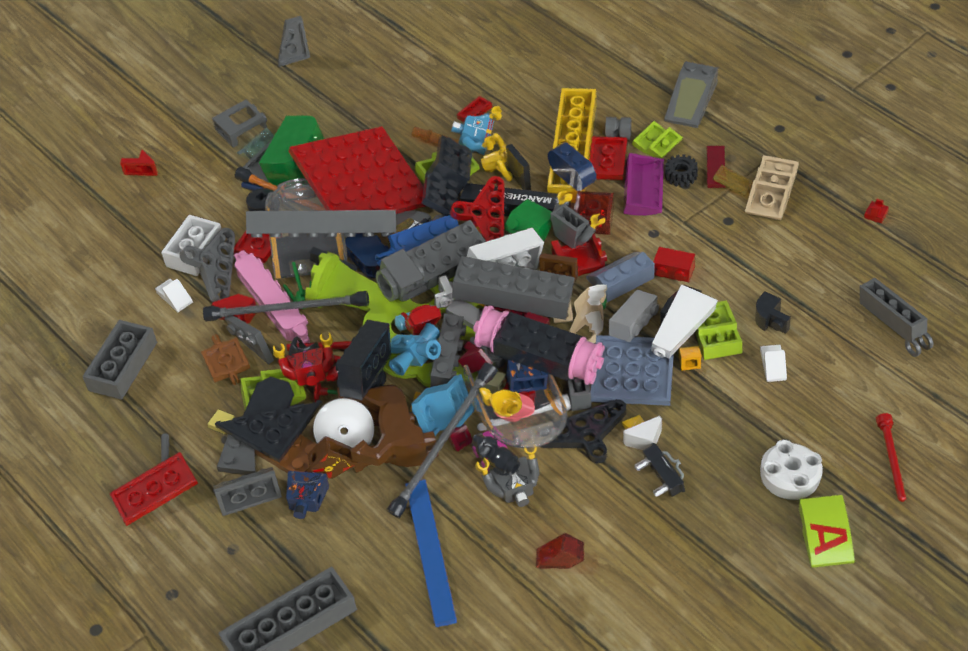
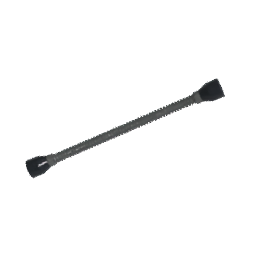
[203,291,369,322]
[386,362,498,519]

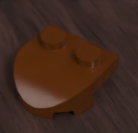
[539,253,578,286]

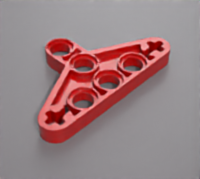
[450,176,504,242]

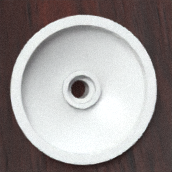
[313,398,374,447]

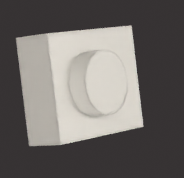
[434,275,454,308]

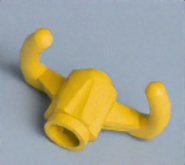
[481,133,513,182]

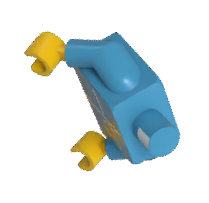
[451,106,502,155]

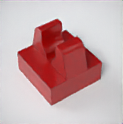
[864,198,889,224]

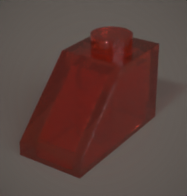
[536,533,584,569]

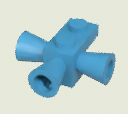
[389,323,441,376]

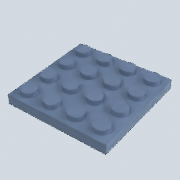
[591,335,674,406]

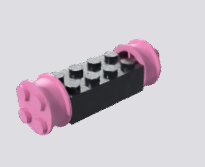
[473,305,605,385]

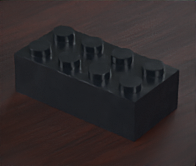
[336,320,391,400]

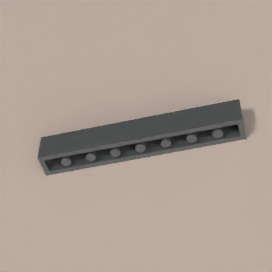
[246,210,396,237]

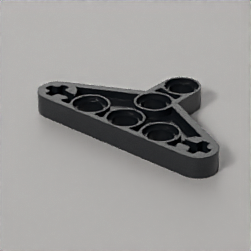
[535,399,626,464]

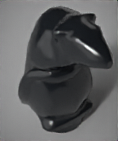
[472,433,521,476]

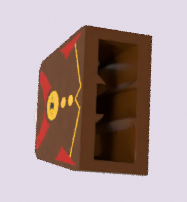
[307,436,357,479]

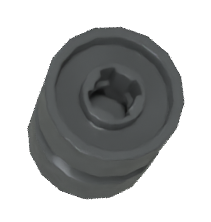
[605,117,631,140]

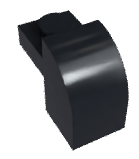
[755,291,791,334]

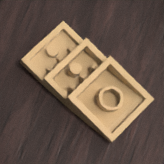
[745,155,799,220]

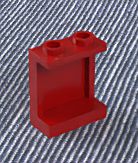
[551,233,607,276]

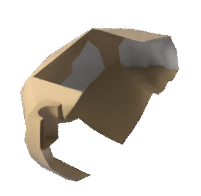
[569,285,607,343]

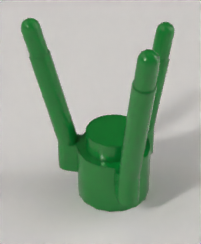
[283,261,312,309]

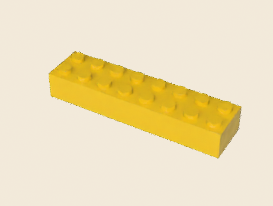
[547,88,597,203]

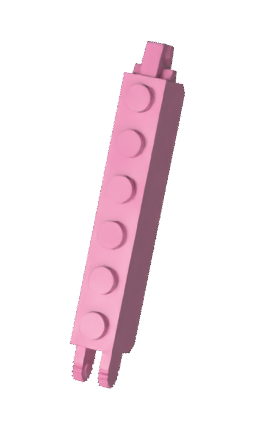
[234,250,310,343]

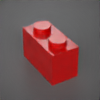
[653,247,695,283]

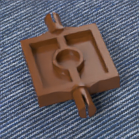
[201,334,251,385]

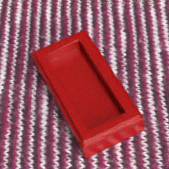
[457,96,492,122]

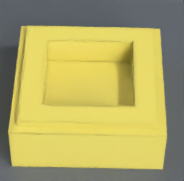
[208,410,235,434]

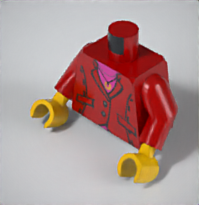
[273,333,334,386]

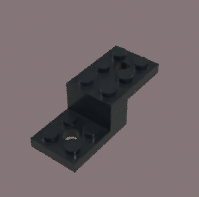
[422,135,472,216]

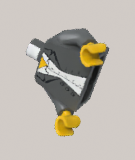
[550,191,605,248]
[475,443,540,507]

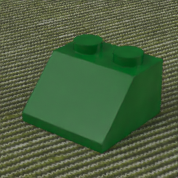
[504,199,553,242]

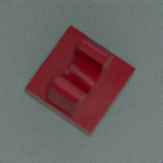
[448,424,472,452]

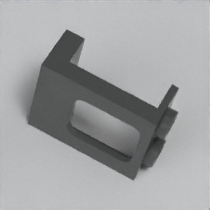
[212,99,267,148]

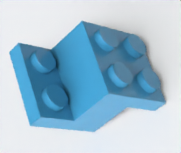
[411,374,475,436]

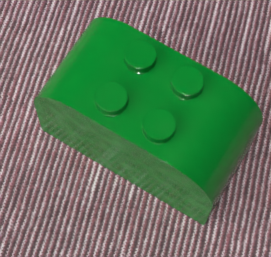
[259,115,325,189]

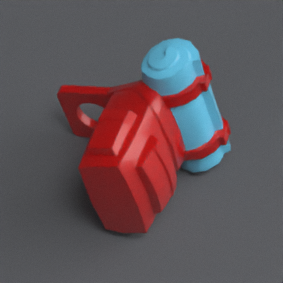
[395,305,441,341]

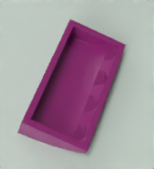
[623,153,664,215]

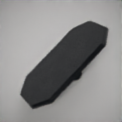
[243,377,294,416]

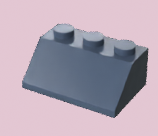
[586,252,655,302]

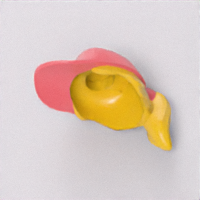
[479,387,535,422]

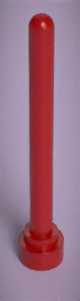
[876,413,906,502]

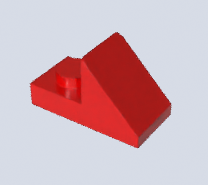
[120,149,158,176]

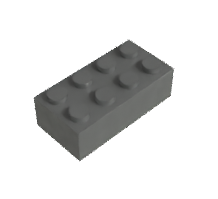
[82,320,157,400]

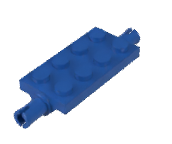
[375,215,459,266]

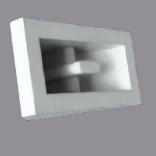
[623,416,662,450]

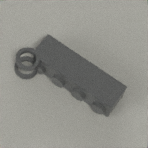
[860,278,934,357]

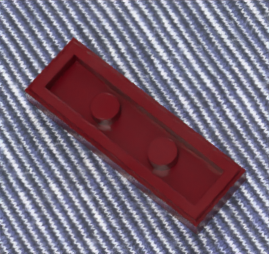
[707,146,726,188]

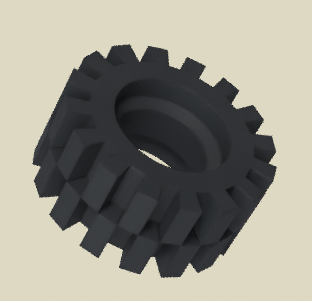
[665,154,698,187]

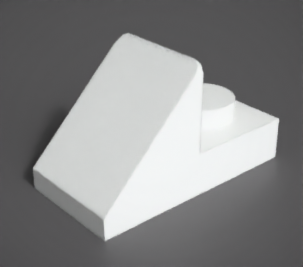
[155,279,193,312]
[760,345,787,382]

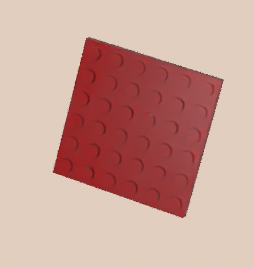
[289,126,426,214]

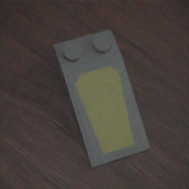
[664,61,718,128]

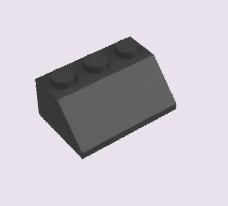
[213,467,282,516]

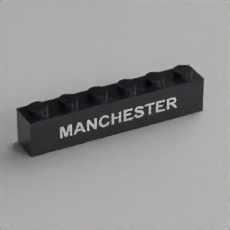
[460,183,571,216]

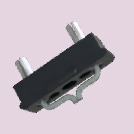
[635,443,685,497]

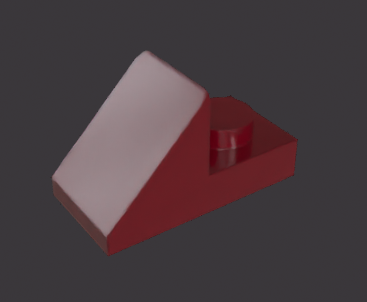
[458,341,493,374]

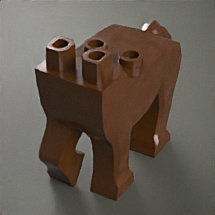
[337,384,439,473]

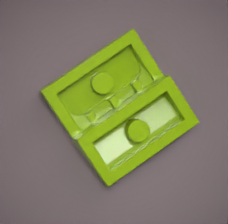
[632,121,683,159]

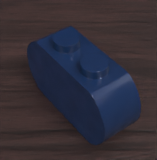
[548,142,596,191]
[345,233,390,278]

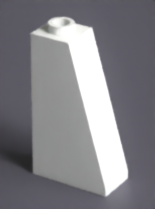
[651,285,718,359]

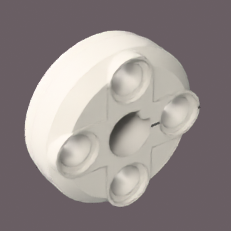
[760,440,823,500]

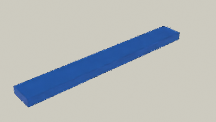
[406,479,457,627]

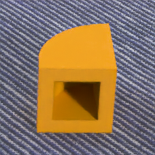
[678,346,701,371]

